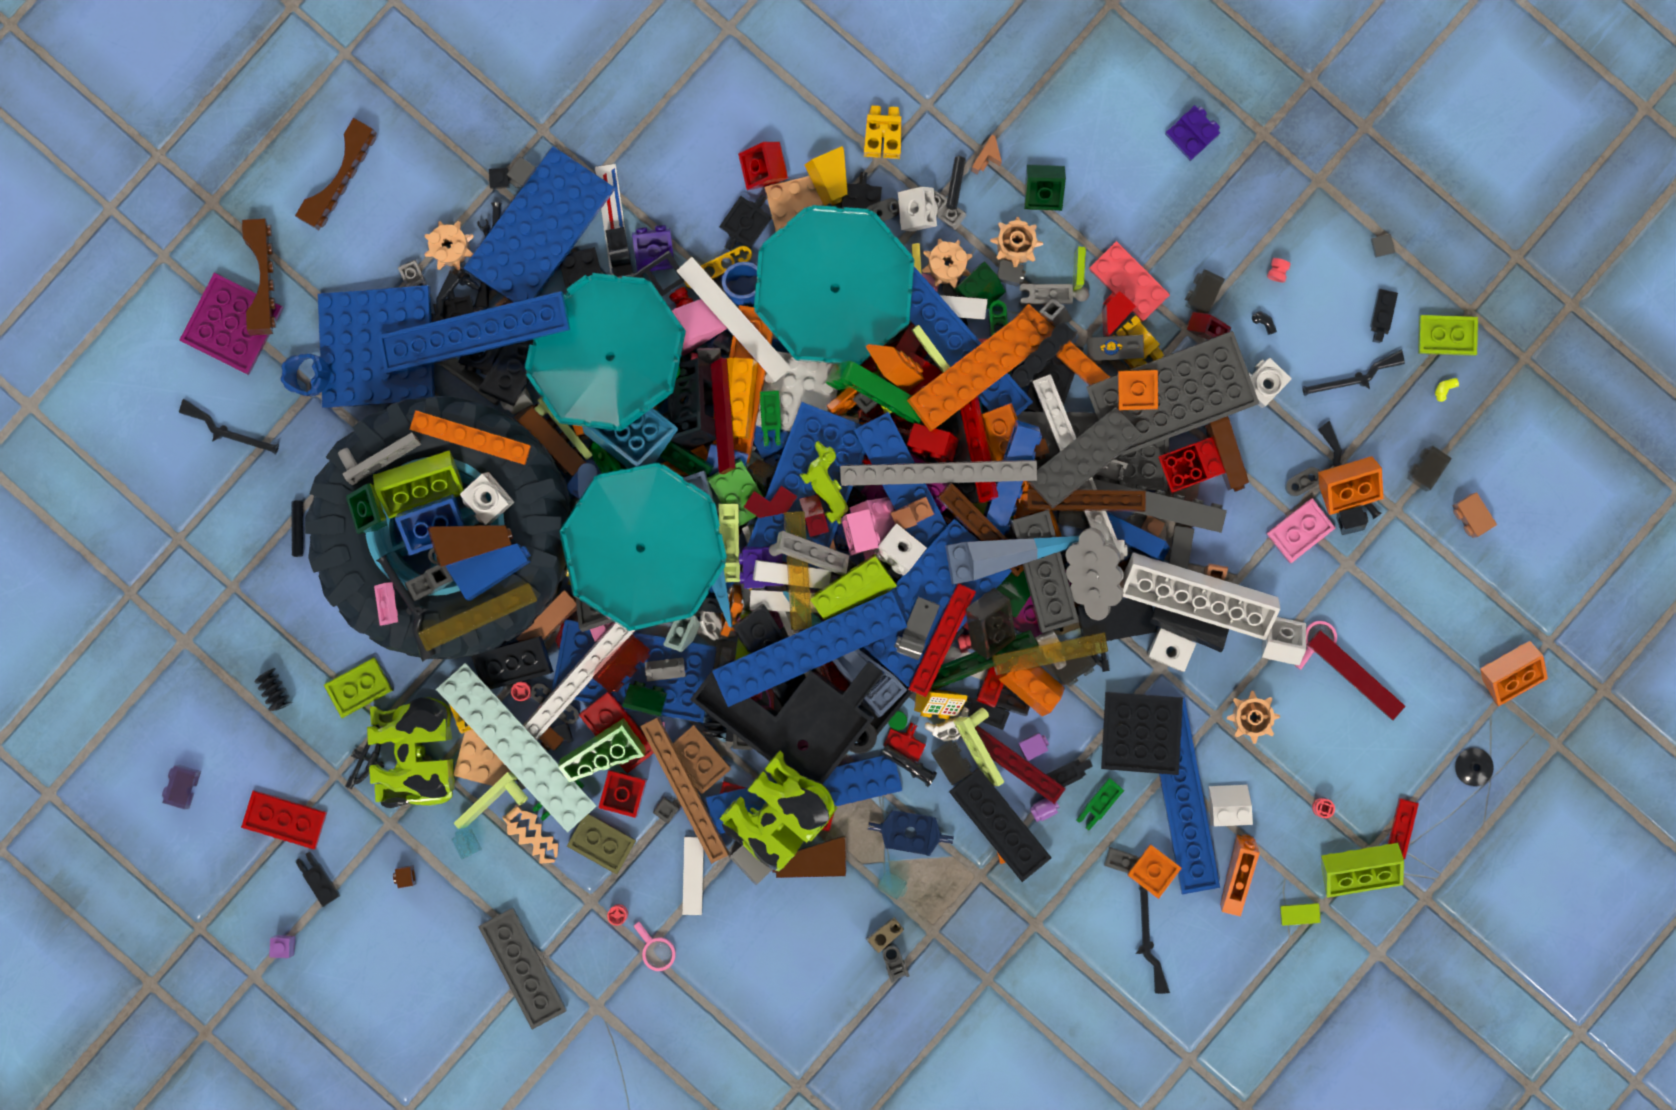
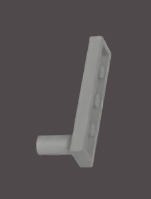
[338,433,421,485]
[769,531,849,575]

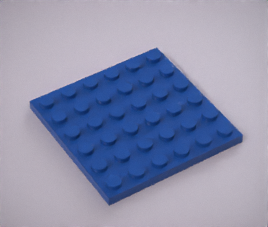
[318,285,435,408]

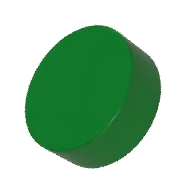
[888,711,907,731]

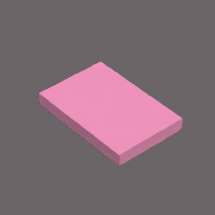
[1266,498,1336,563]

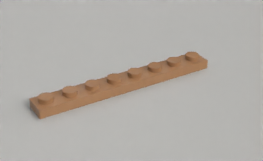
[640,717,730,864]

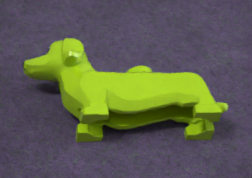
[800,440,848,524]

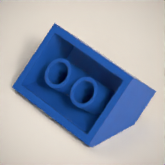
[395,494,464,556]

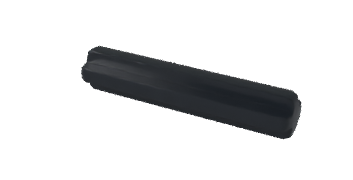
[946,156,966,210]
[291,500,303,557]

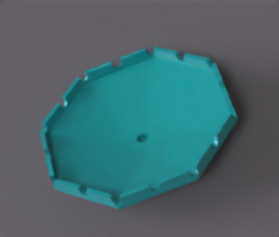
[754,205,914,365]
[525,273,686,431]
[559,463,727,631]

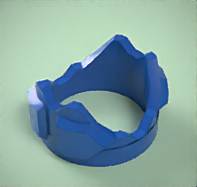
[722,262,757,308]
[280,354,330,396]

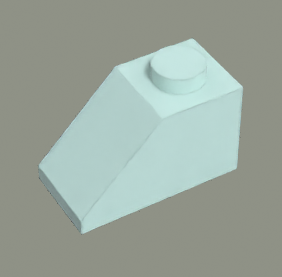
[663,615,700,652]

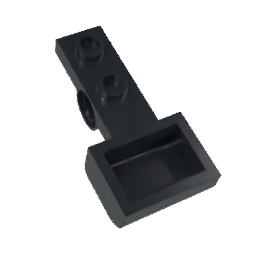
[605,227,644,278]

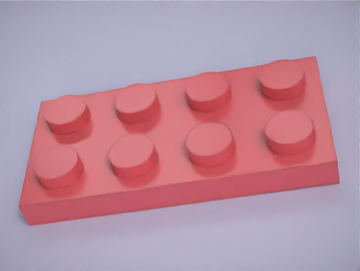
[1089,241,1170,322]

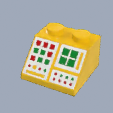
[914,689,967,719]

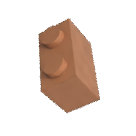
[1452,492,1497,538]

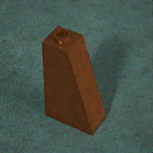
[1204,416,1249,492]
[427,525,513,567]
[772,836,846,878]

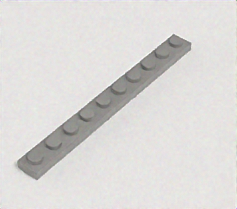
[840,460,1037,486]

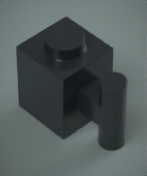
[1336,507,1368,535]

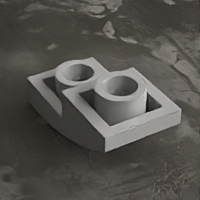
[934,190,967,230]
[398,259,432,296]

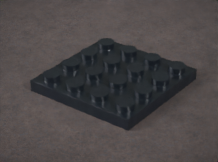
[1101,692,1184,775]

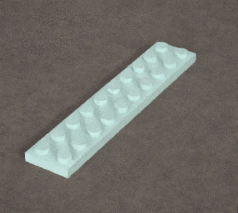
[436,663,596,833]

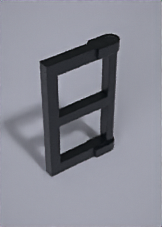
[630,250,685,296]

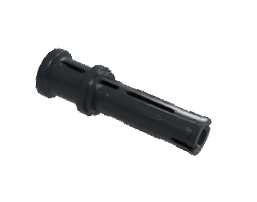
[881,744,937,787]

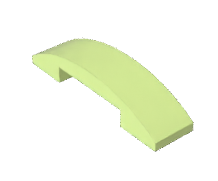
[719,504,740,582]

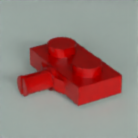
[883,722,926,762]

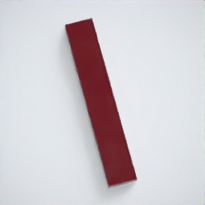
[711,358,736,474]
[1306,630,1406,721]
[960,725,1066,804]

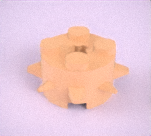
[990,217,1043,267]
[424,221,474,270]
[922,238,973,288]
[1227,691,1280,744]

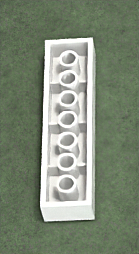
[1120,553,1280,640]

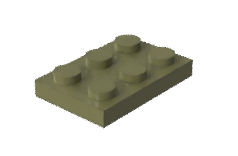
[567,814,636,875]

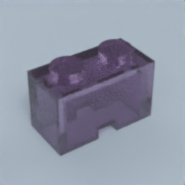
[162,765,201,810]

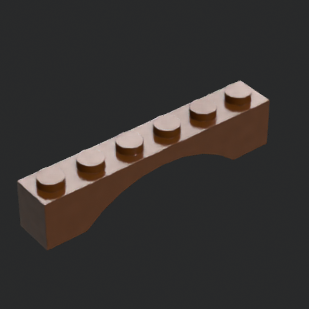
[295,118,377,231]
[242,218,276,336]

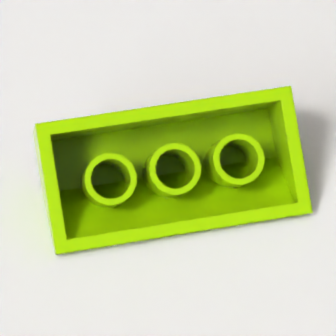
[373,450,464,519]
[810,554,897,620]
[1321,843,1404,898]

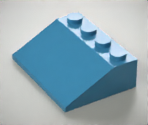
[582,408,678,469]

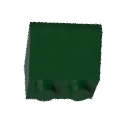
[1024,165,1066,211]
[953,261,1006,310]
[346,484,388,534]
[622,681,668,716]

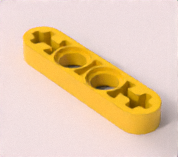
[684,246,752,289]

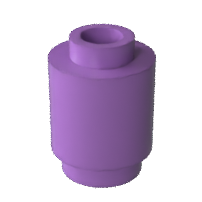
[1030,798,1060,822]

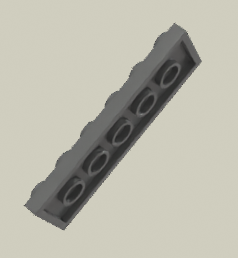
[1028,407,1142,509]
[1010,510,1079,633]
[478,908,567,1030]

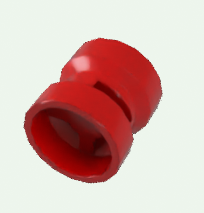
[669,287,694,308]

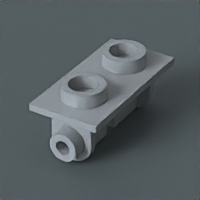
[645,658,686,681]

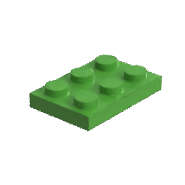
[707,459,763,527]

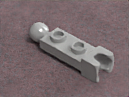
[1019,284,1089,305]

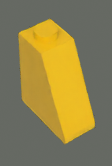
[804,146,847,206]

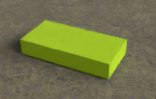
[1280,903,1321,926]

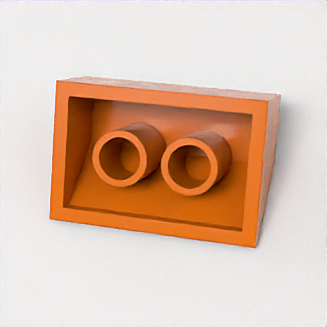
[866,344,924,393]
[1318,456,1384,515]
[1480,641,1548,707]
[999,654,1065,717]

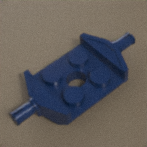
[868,810,954,856]

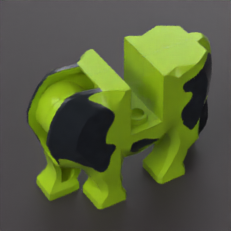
[367,697,455,808]
[720,751,835,872]

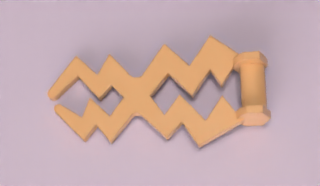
[502,804,558,864]

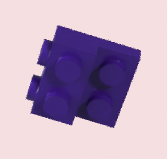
[1165,105,1220,161]
[632,225,674,272]
[739,546,784,588]

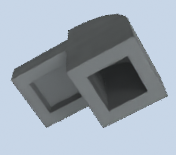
[405,565,453,601]

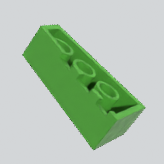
[558,718,646,782]

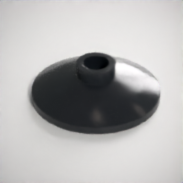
[1455,748,1494,786]

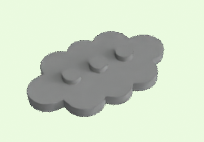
[1066,528,1124,620]

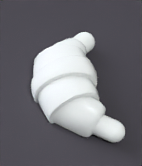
[699,611,736,640]
[924,707,969,742]

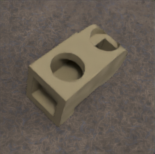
[866,917,904,953]

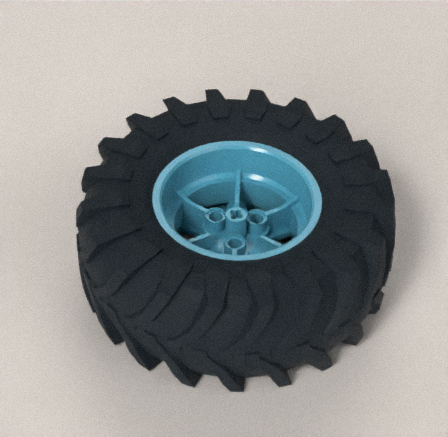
[305,396,573,659]

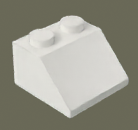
[1262,617,1306,666]
[1208,785,1253,826]

